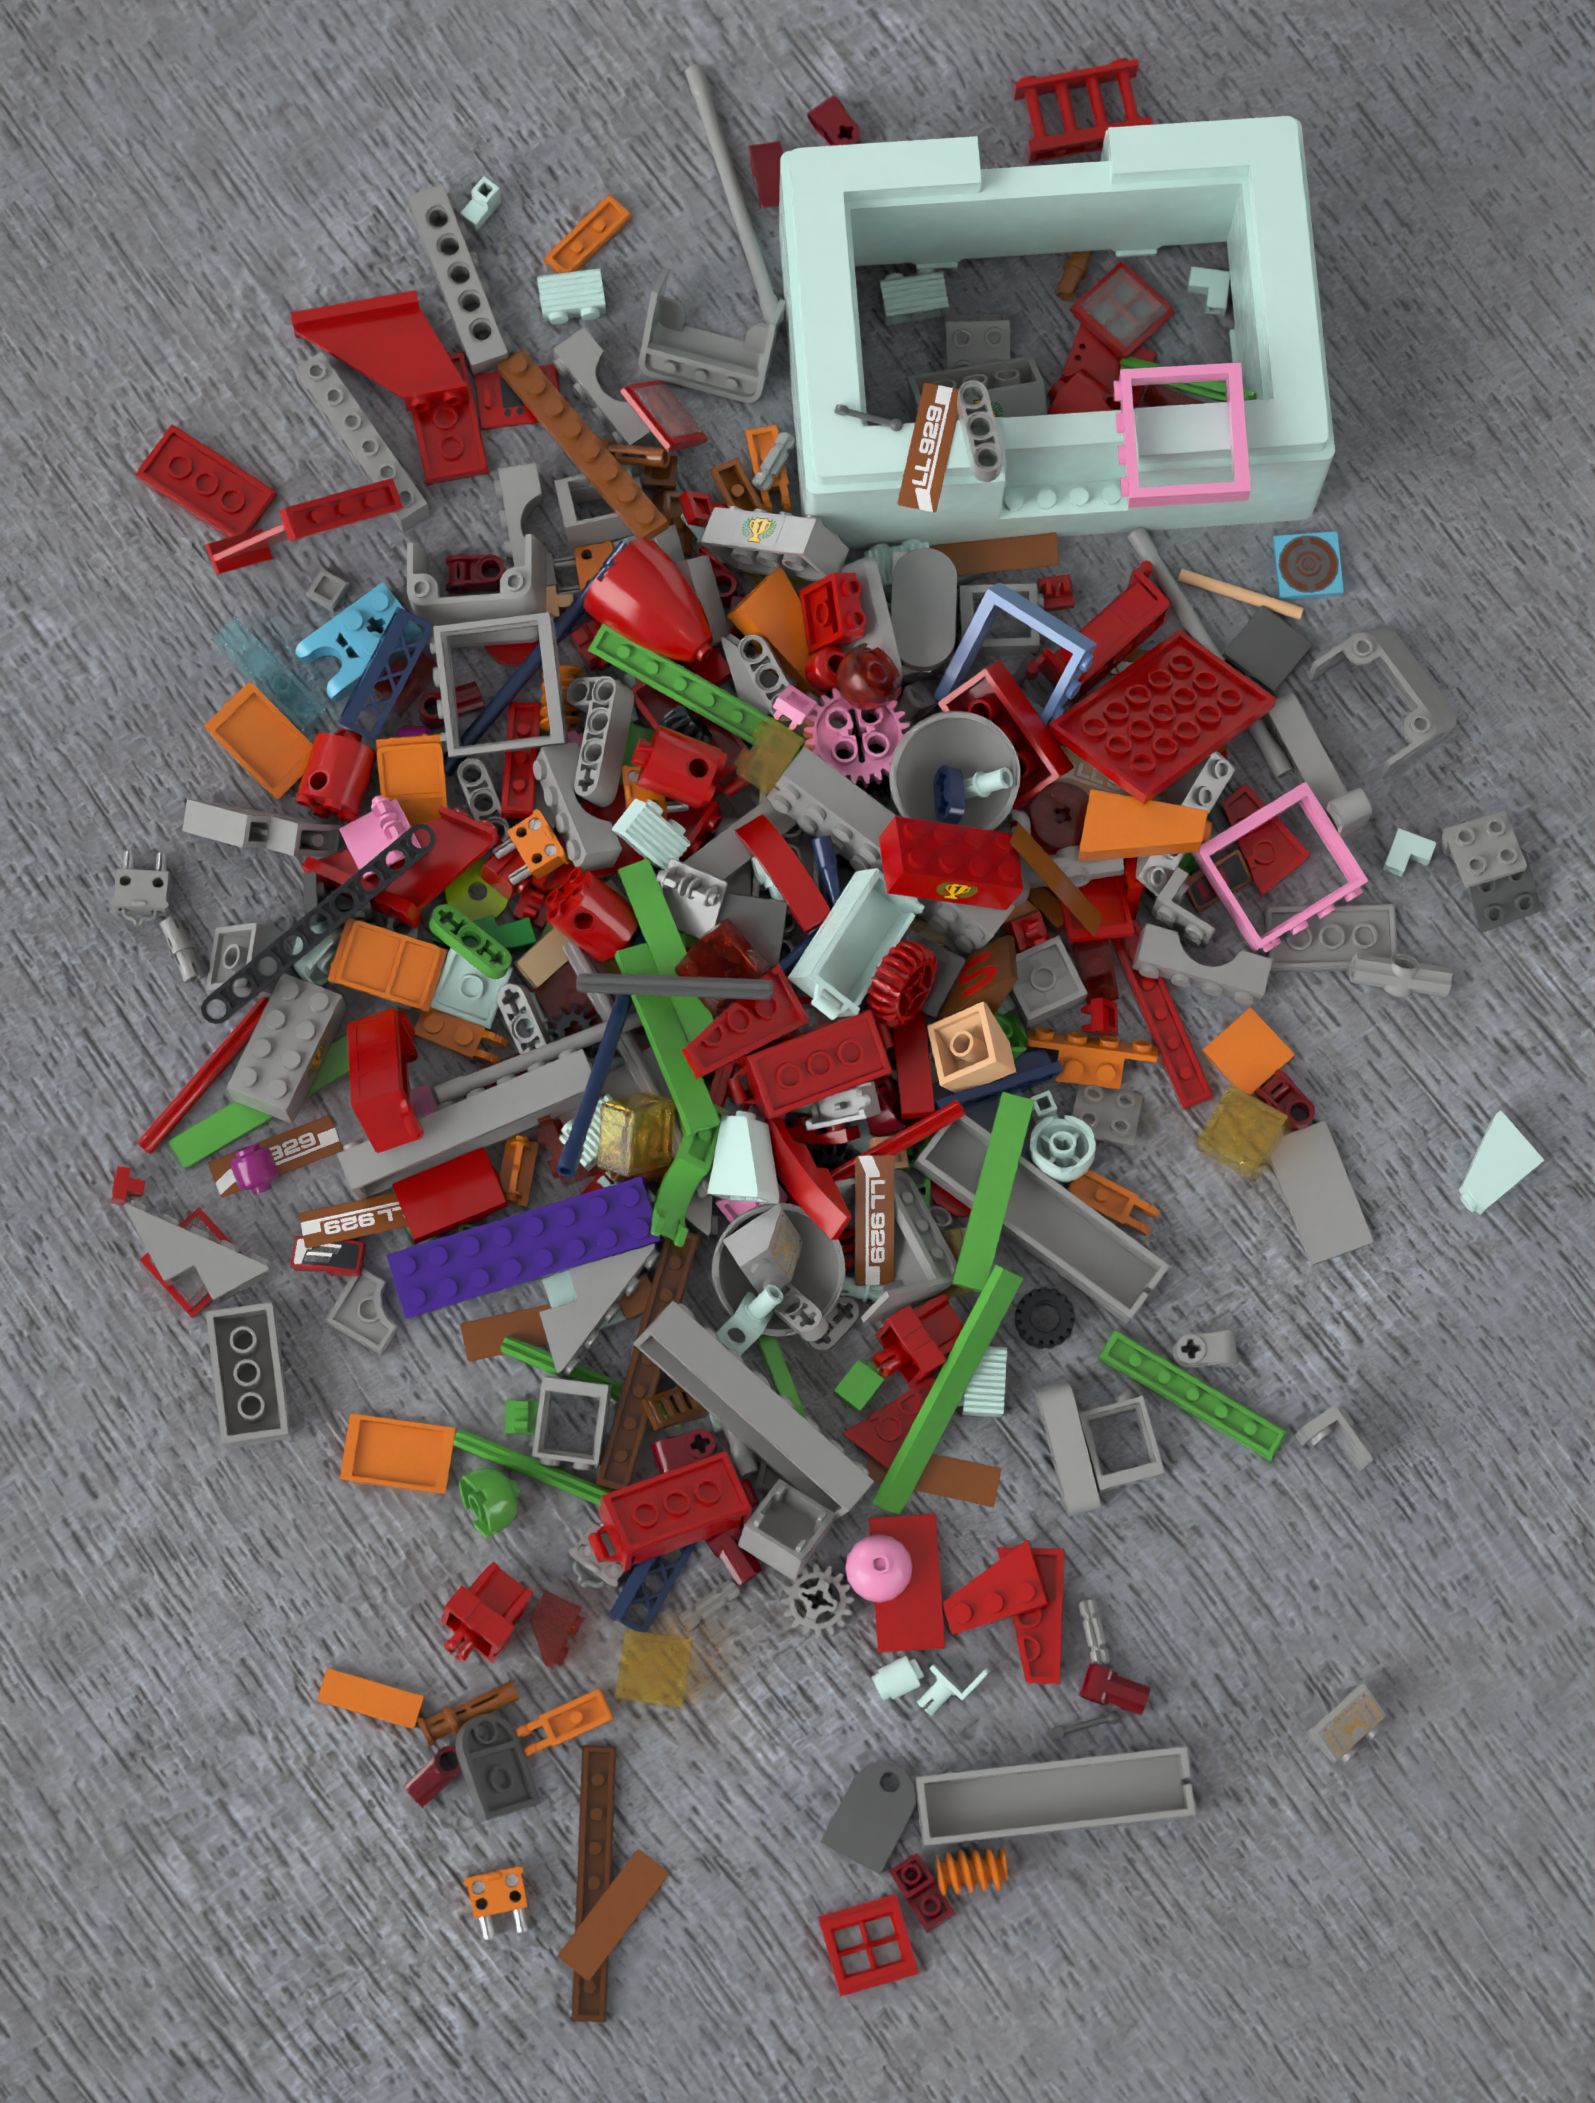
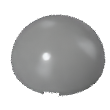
[889,711,1020,830]
[712,1203,845,1336]

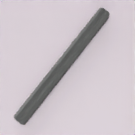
[576,973,774,1000]

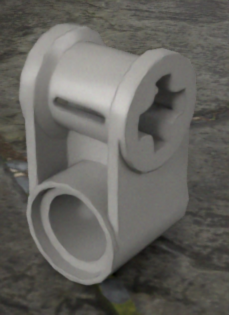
[894,680,940,726]
[1172,1330,1238,1368]

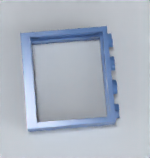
[933,583,1097,728]

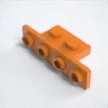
[1027,1027,1158,1089]

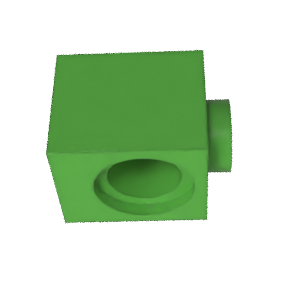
[833,1359,885,1415]

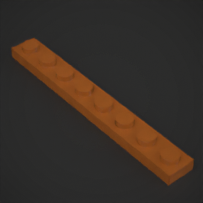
[497,349,669,540]

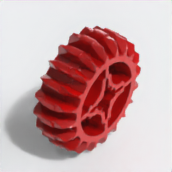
[866,939,938,1029]

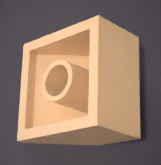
[927,1002,1016,1094]

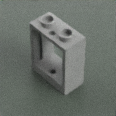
[554,464,642,549]
[958,583,1045,656]
[532,1375,612,1471]
[1078,1393,1165,1494]

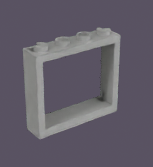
[430,612,568,758]

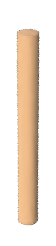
[1178,568,1304,620]

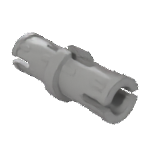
[160,916,204,984]

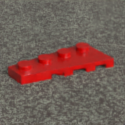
[681,963,810,1080]
[997,1547,1065,1685]

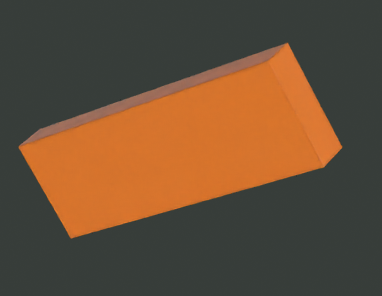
[543,194,632,274]
[317,1668,425,1730]

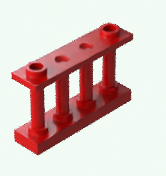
[1013,58,1153,164]

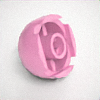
[845,1534,913,1603]

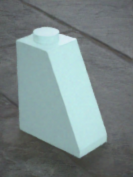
[707,1111,780,1204]
[1458,1111,1544,1215]

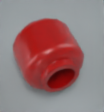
[804,646,853,692]

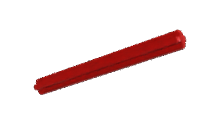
[138,997,269,1154]
[787,1100,965,1206]

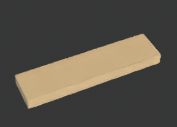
[514,879,628,988]

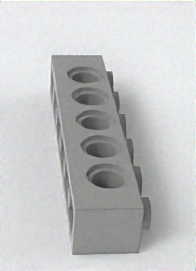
[407,184,512,377]
[295,351,430,533]

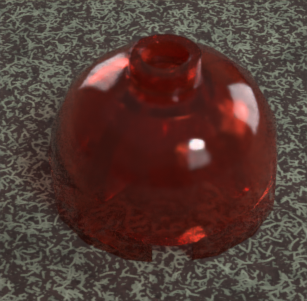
[836,643,902,711]

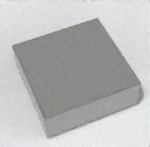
[305,568,350,612]

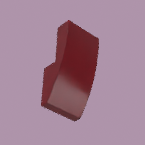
[748,141,784,209]
[889,1853,956,1933]

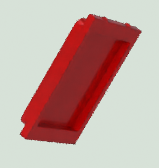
[1051,851,1135,943]

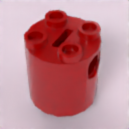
[1047,369,1135,415]
[631,725,727,809]
[295,728,377,823]
[545,867,638,961]

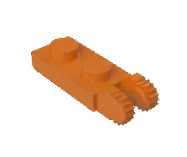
[745,425,792,514]
[413,1007,509,1065]
[1067,1170,1160,1236]
[515,1688,614,1757]

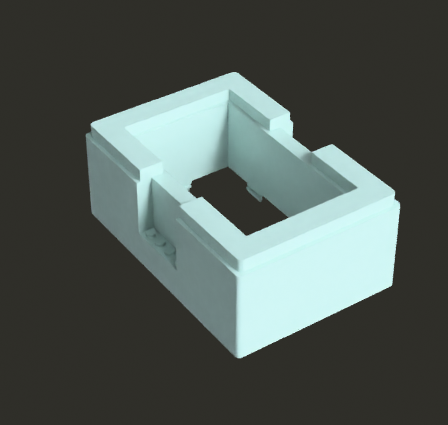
[779,116,1335,551]

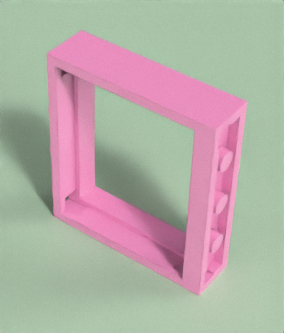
[1114,362,1251,508]
[1191,781,1368,953]

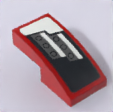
[290,1236,366,1276]

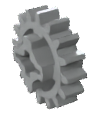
[781,1564,854,1639]

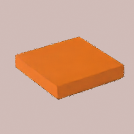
[1202,1007,1295,1100]

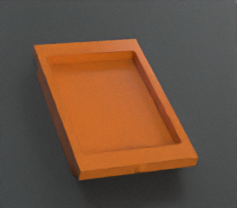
[203,681,313,800]
[376,734,448,827]
[327,918,448,1013]
[340,1413,456,1495]

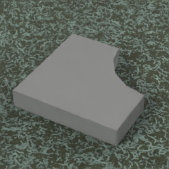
[324,1267,399,1356]

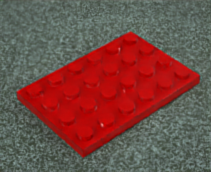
[1048,629,1276,805]

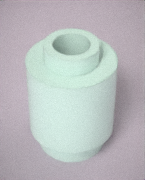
[872,1656,924,1701]

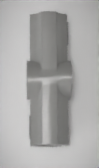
[1030,846,1124,888]
[1349,953,1453,997]

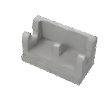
[803,1081,881,1131]

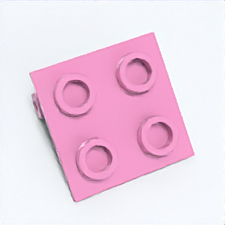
[339,795,422,879]

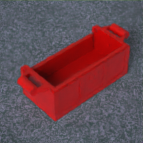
[1025,560,1171,704]
[630,659,760,800]
[347,1008,424,1153]
[727,1008,894,1119]
[588,1451,759,1572]

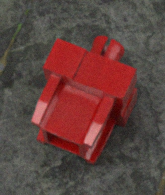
[873,1293,964,1389]
[440,1561,533,1664]

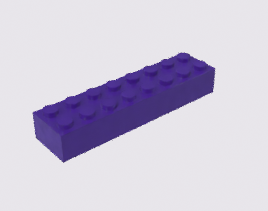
[386,1176,664,1319]

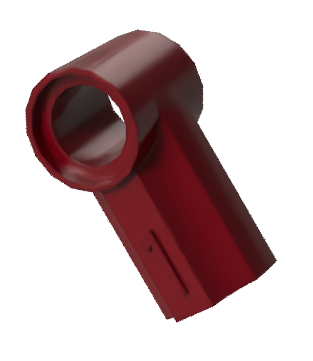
[419,681,484,729]
[705,1527,763,1586]
[1079,1663,1151,1715]
[403,1746,462,1809]

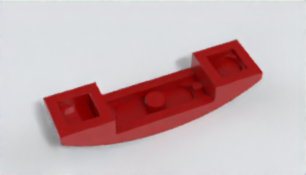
[735,814,831,934]

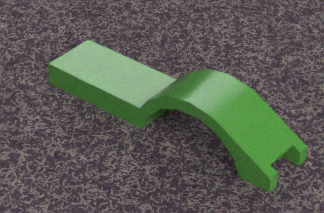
[651,1103,729,1247]

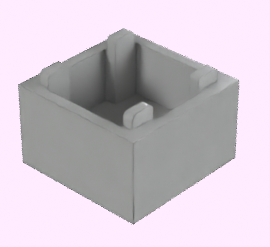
[1009,935,1088,1029]
[738,1479,836,1581]

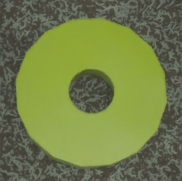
[445,860,510,921]

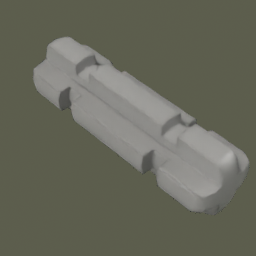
[752,432,796,491]
[679,1579,740,1630]
[1078,1599,1110,1665]

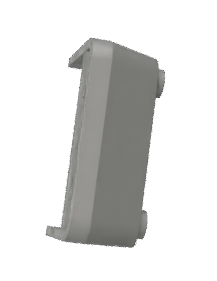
[638,267,786,403]
[407,534,546,648]
[837,556,903,712]
[1308,627,1457,779]
[835,1169,957,1323]

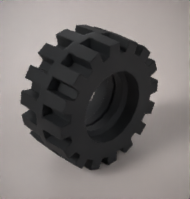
[1015,1287,1075,1349]

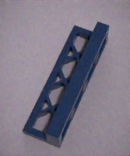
[337,606,434,742]
[932,1048,1062,1112]
[609,1542,697,1637]

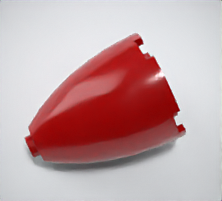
[583,536,713,663]

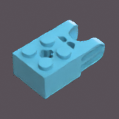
[295,582,422,701]

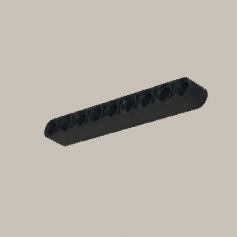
[201,824,436,1024]

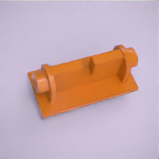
[499,1135,539,1207]

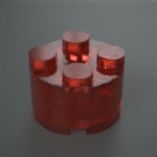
[1026,782,1089,852]

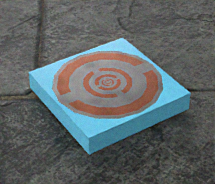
[1272,531,1344,600]

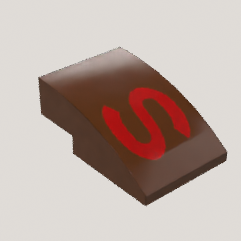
[935,935,1018,1022]

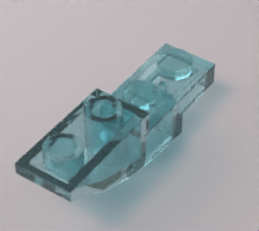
[211,616,326,732]

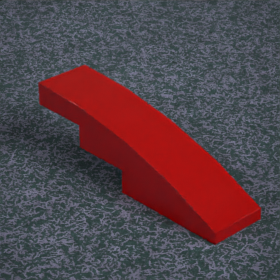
[767,1118,852,1240]

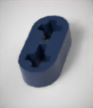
[933,765,965,825]

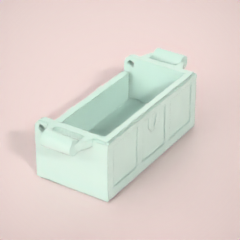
[787,868,925,1020]

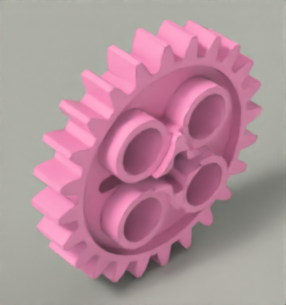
[803,684,909,789]

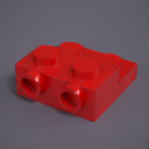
[799,572,866,654]

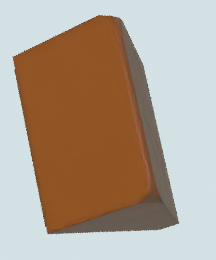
[618,1273,653,1320]

